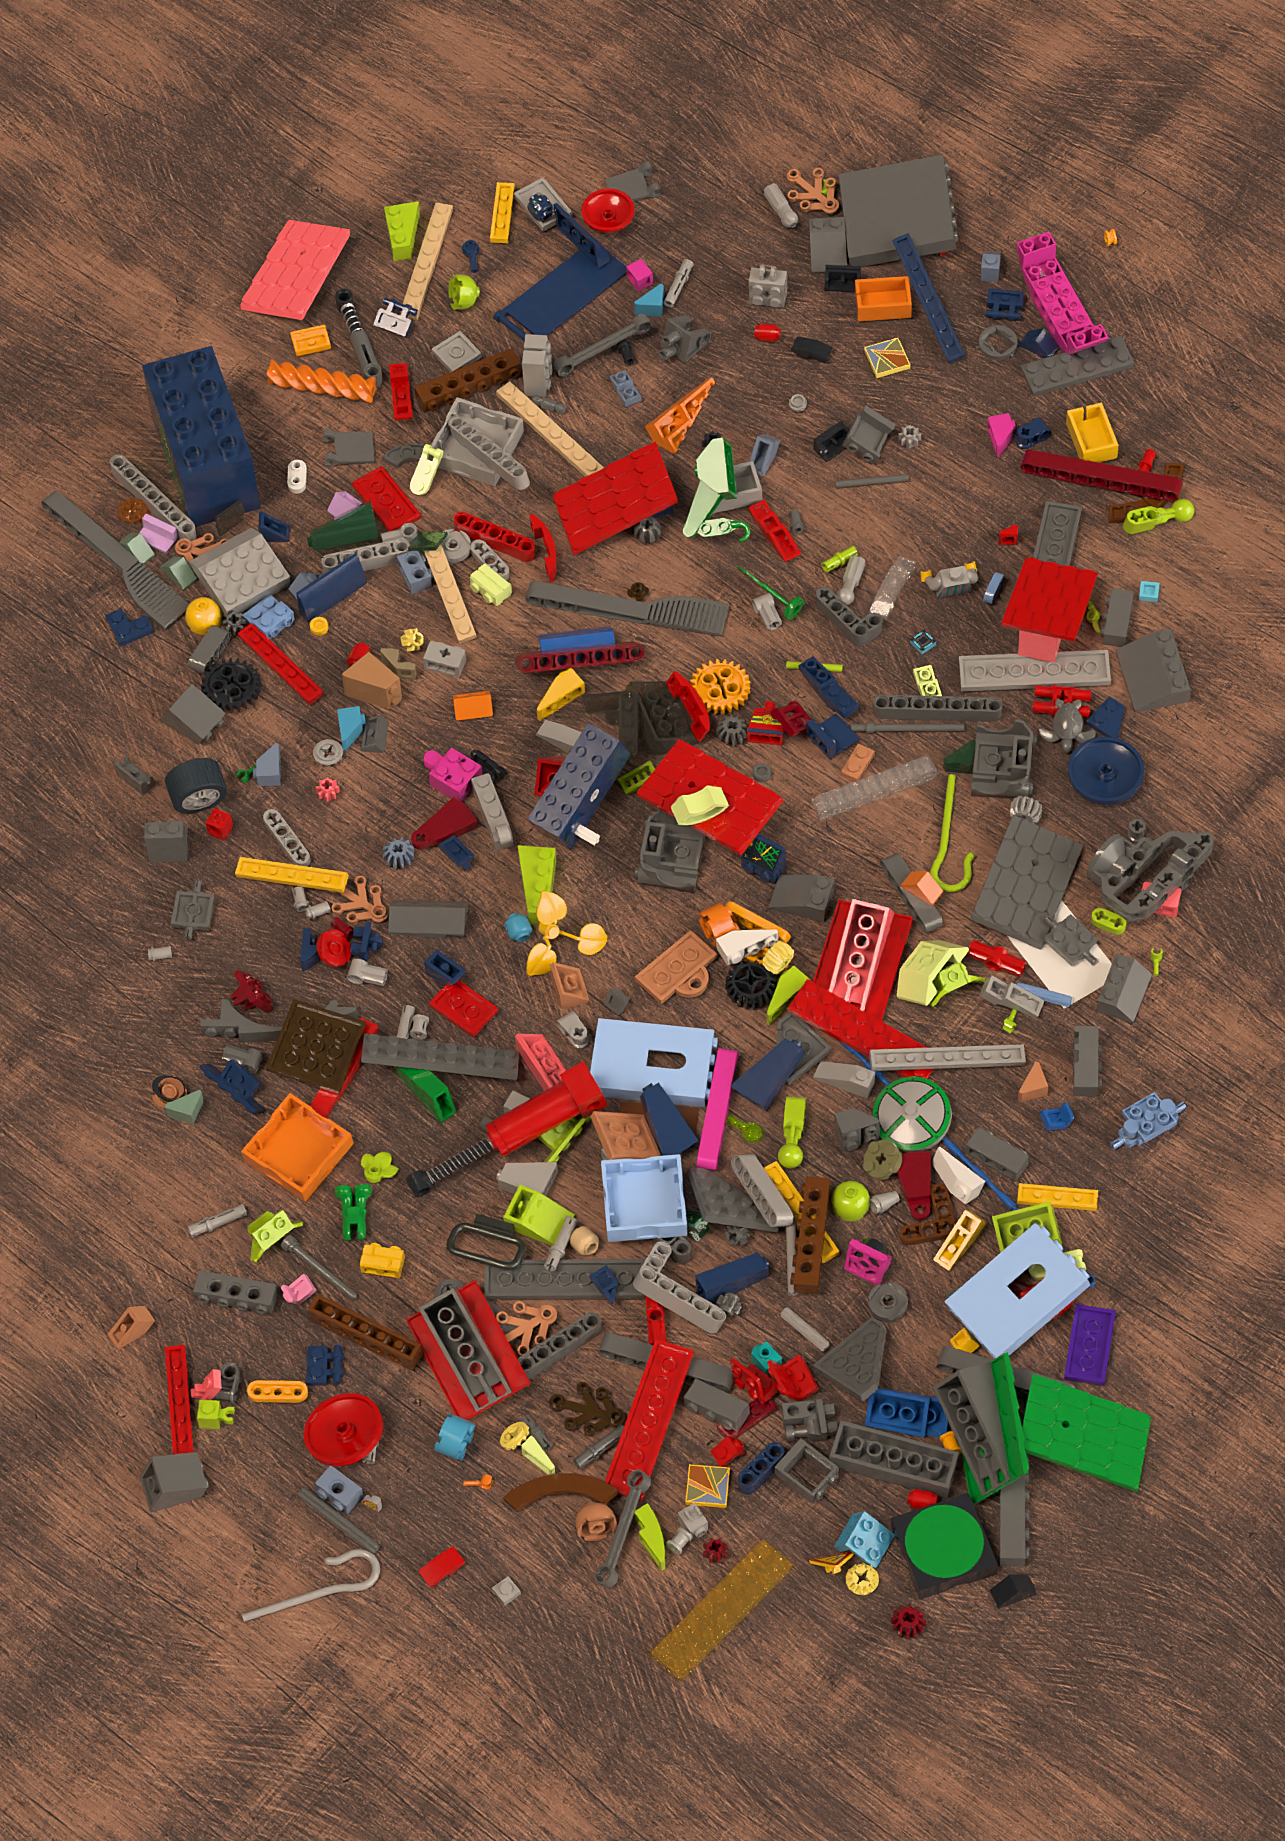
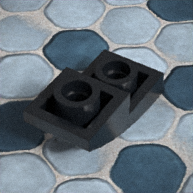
[791,337,832,363]

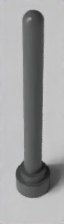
[281,1235,357,1300]

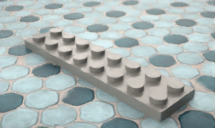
[959,650,1111,691]

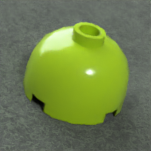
[449,274,480,310]
[831,1181,870,1222]

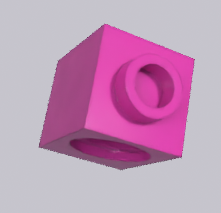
[626,259,653,291]

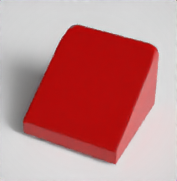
[999,524,1018,545]

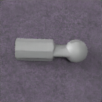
[764,183,798,228]
[836,555,865,605]

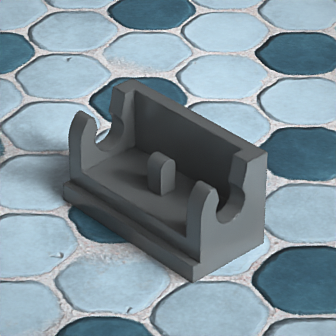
[114,755,156,796]

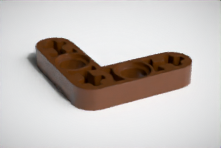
[899,1184,956,1245]

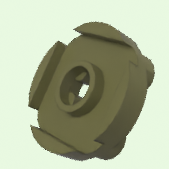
[863,1140,902,1180]

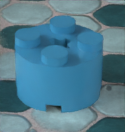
[434,1413,475,1461]

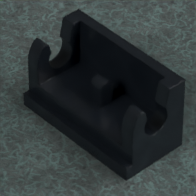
[824,265,861,292]
[813,421,849,462]

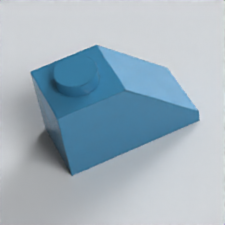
[337,706,366,751]

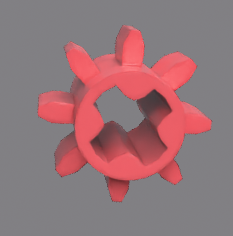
[315,777,340,802]

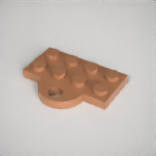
[635,930,717,1004]

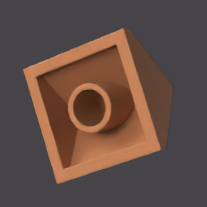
[550,962,590,1010]

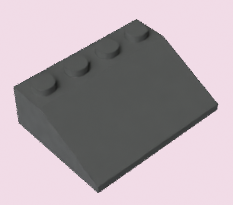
[1115,629,1191,713]

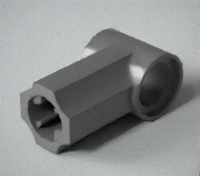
[222,1045,264,1074]

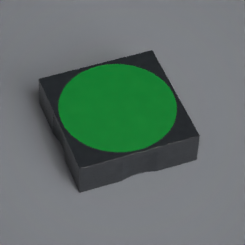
[891,1493,998,1600]

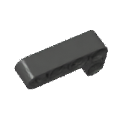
[816,587,883,646]

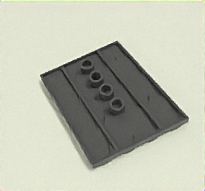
[970,815,1083,950]

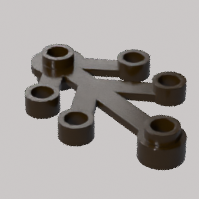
[549,1382,625,1436]

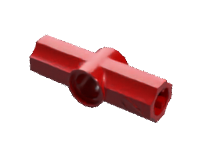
[967,940,1027,977]
[645,1295,666,1345]

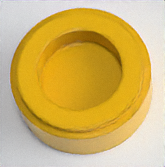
[310,617,329,636]

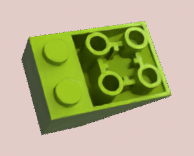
[503,1185,575,1246]

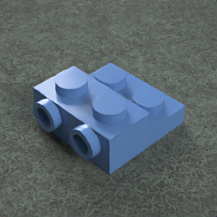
[242,594,295,640]

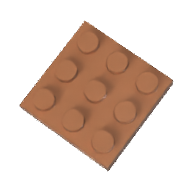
[590,1111,661,1160]

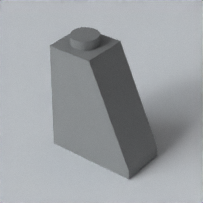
[496,1162,558,1196]

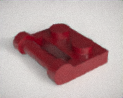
[771,701,811,737]

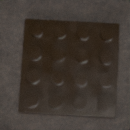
[266,999,367,1094]

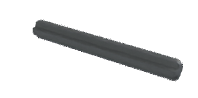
[298,1488,380,1554]

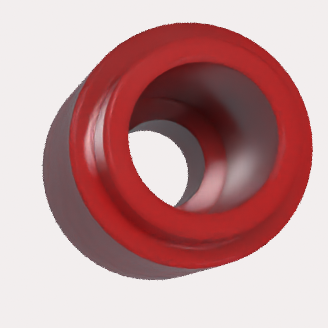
[754,323,781,342]
[346,643,370,668]
[907,1488,938,1510]

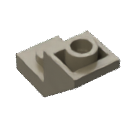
[380,648,417,680]

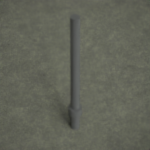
[851,722,964,733]

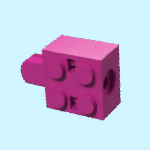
[424,748,483,802]

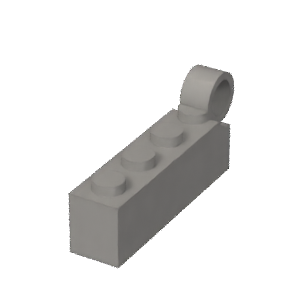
[471,773,514,851]

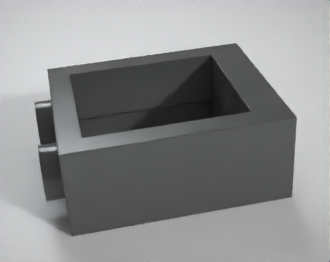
[775,1438,839,1504]

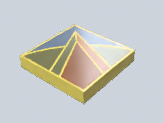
[864,338,910,378]

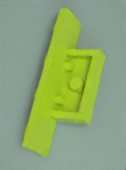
[538,1115,591,1163]

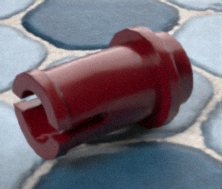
[331,917,354,940]

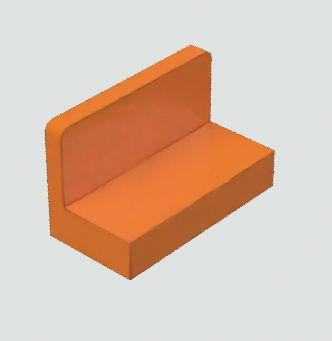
[453,691,493,721]

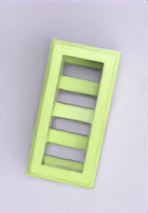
[521,1435,555,1475]

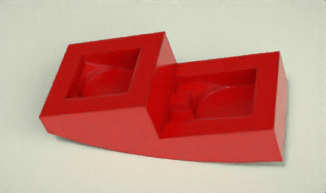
[418,1546,466,1588]

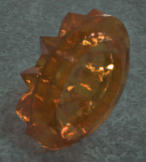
[118,498,147,524]

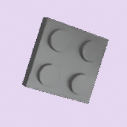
[431,331,482,372]

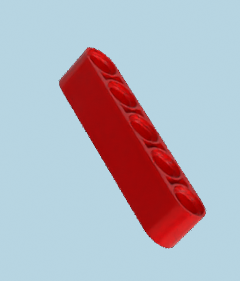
[454,512,535,562]

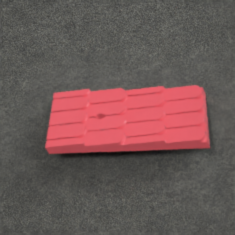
[240,220,350,320]

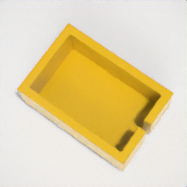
[1066,403,1119,462]

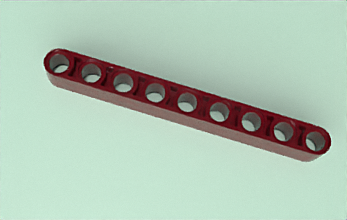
[1020,450,1183,502]

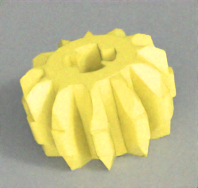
[762,941,794,974]

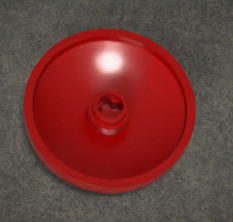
[304,1393,383,1466]

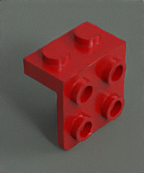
[767,1354,819,1402]

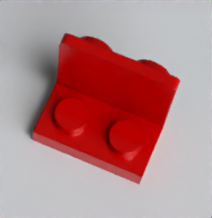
[730,1358,779,1404]

